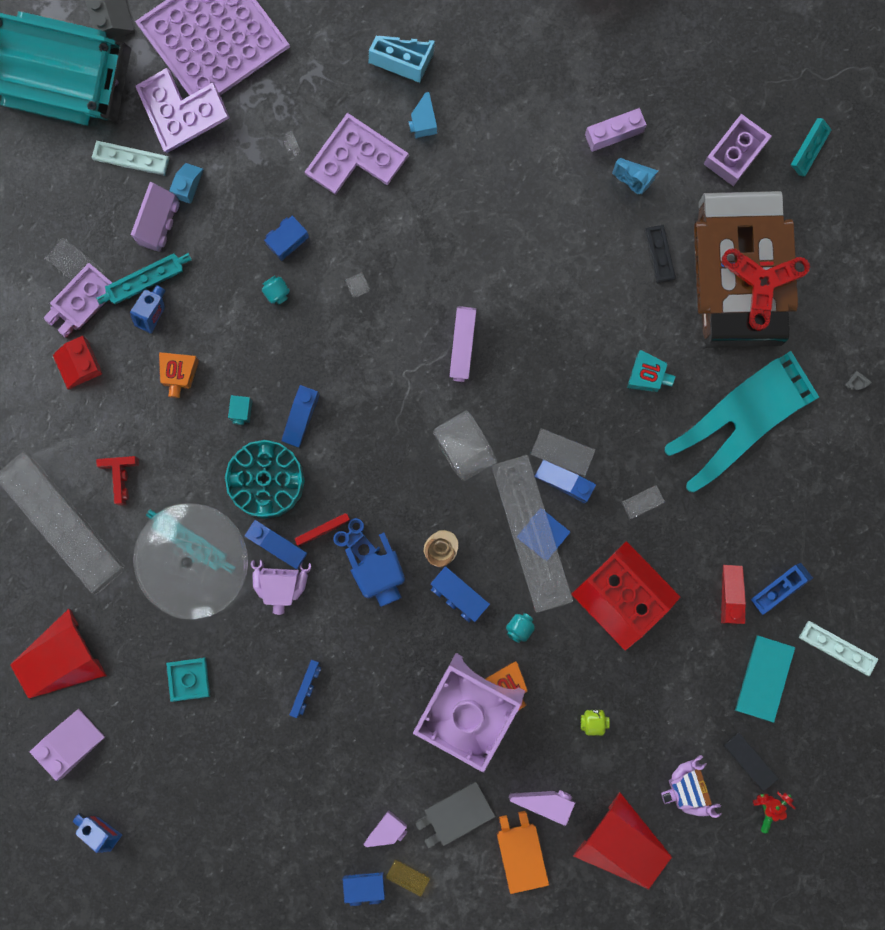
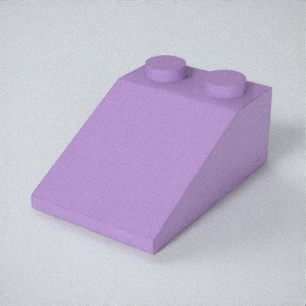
[30,709,105,781]
[509,790,575,826]

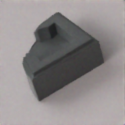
[844,371,872,390]

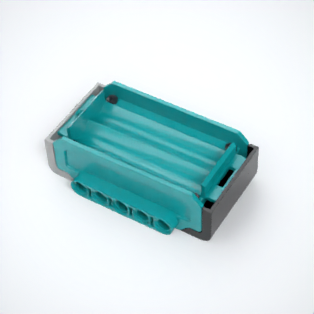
[0,11,132,126]

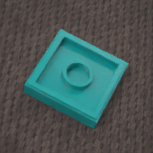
[166,658,210,702]

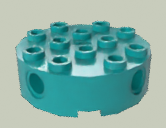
[225,440,305,519]

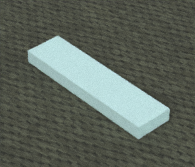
[92,140,170,176]
[799,621,878,676]

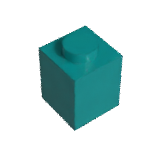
[228,395,253,425]

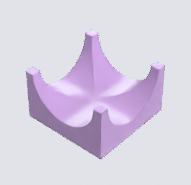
[413,653,525,772]

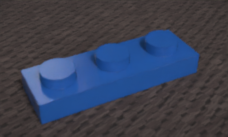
[289,660,322,718]

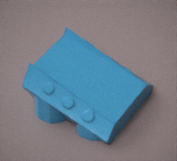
[612,158,658,194]

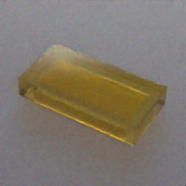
[386,859,430,897]

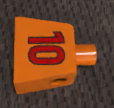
[159,352,199,398]
[485,661,527,710]

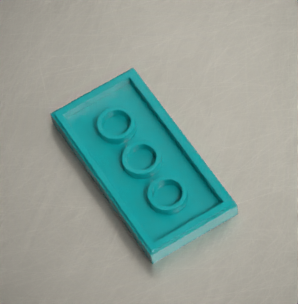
[735,636,795,723]

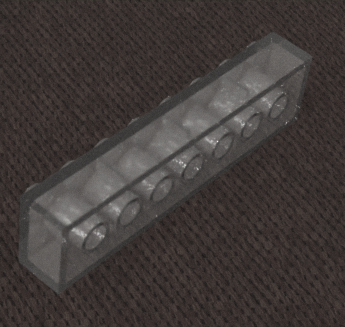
[0,451,126,594]

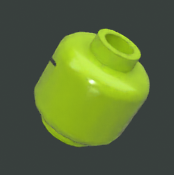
[581,710,609,736]

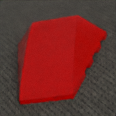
[10,609,107,699]
[573,792,672,889]

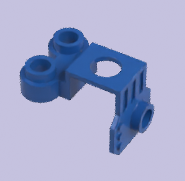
[334,518,381,566]

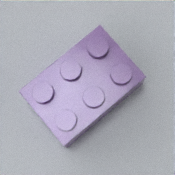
[704,114,771,186]

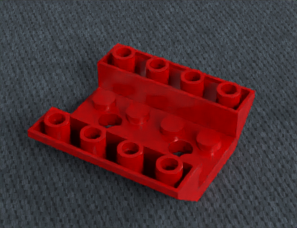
[571,541,680,651]

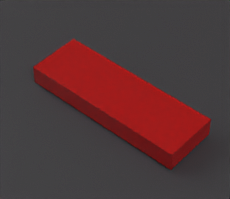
[295,513,351,547]

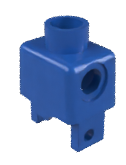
[345,533,405,607]

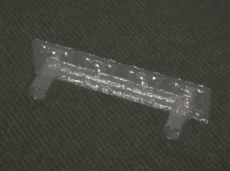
[492,455,573,613]

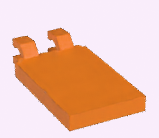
[497,811,549,894]

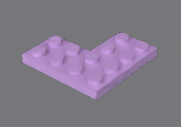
[136,68,230,153]
[305,113,409,195]

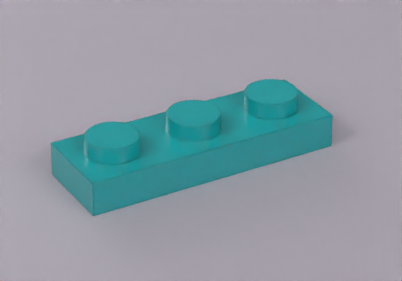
[791,118,832,176]

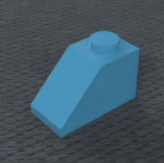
[408,92,437,138]
[169,163,203,204]

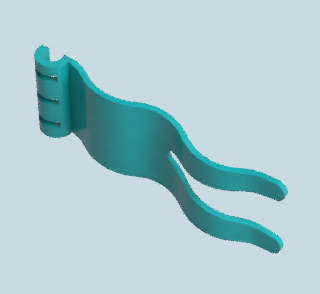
[664,351,819,492]

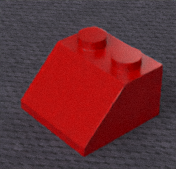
[53,336,103,389]

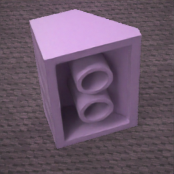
[131,182,179,252]

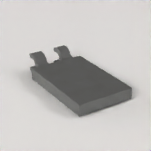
[415,781,495,848]

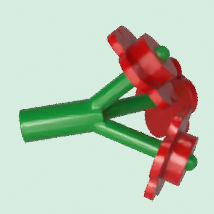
[753,792,796,834]

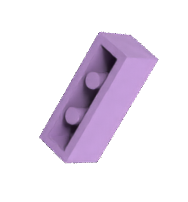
[585,108,646,152]

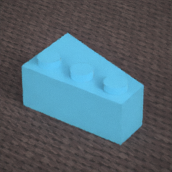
[369,36,435,83]

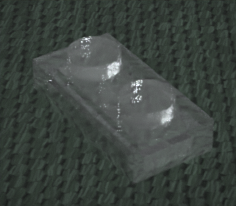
[621,485,665,519]

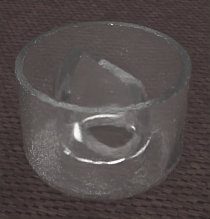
[433,410,497,481]

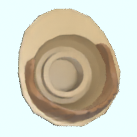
[424,530,458,567]

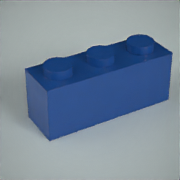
[430,566,490,622]

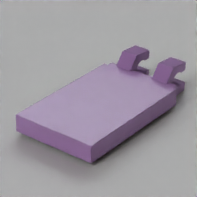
[44,263,112,338]

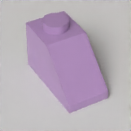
[363,810,407,847]

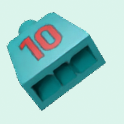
[627,350,675,392]

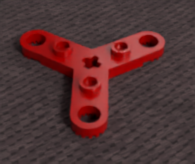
[722,248,810,330]

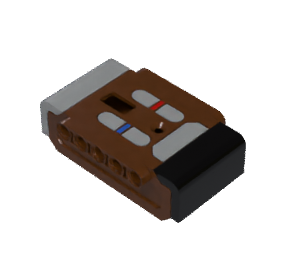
[694,191,798,348]

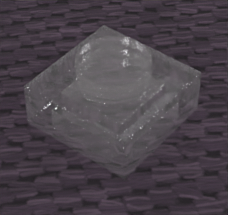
[284,131,301,156]
[345,272,370,298]

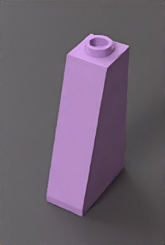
[449,306,477,382]

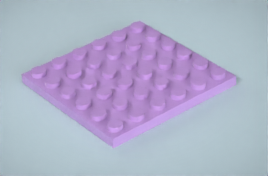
[135,0,290,96]

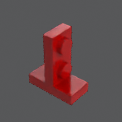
[96,456,139,506]

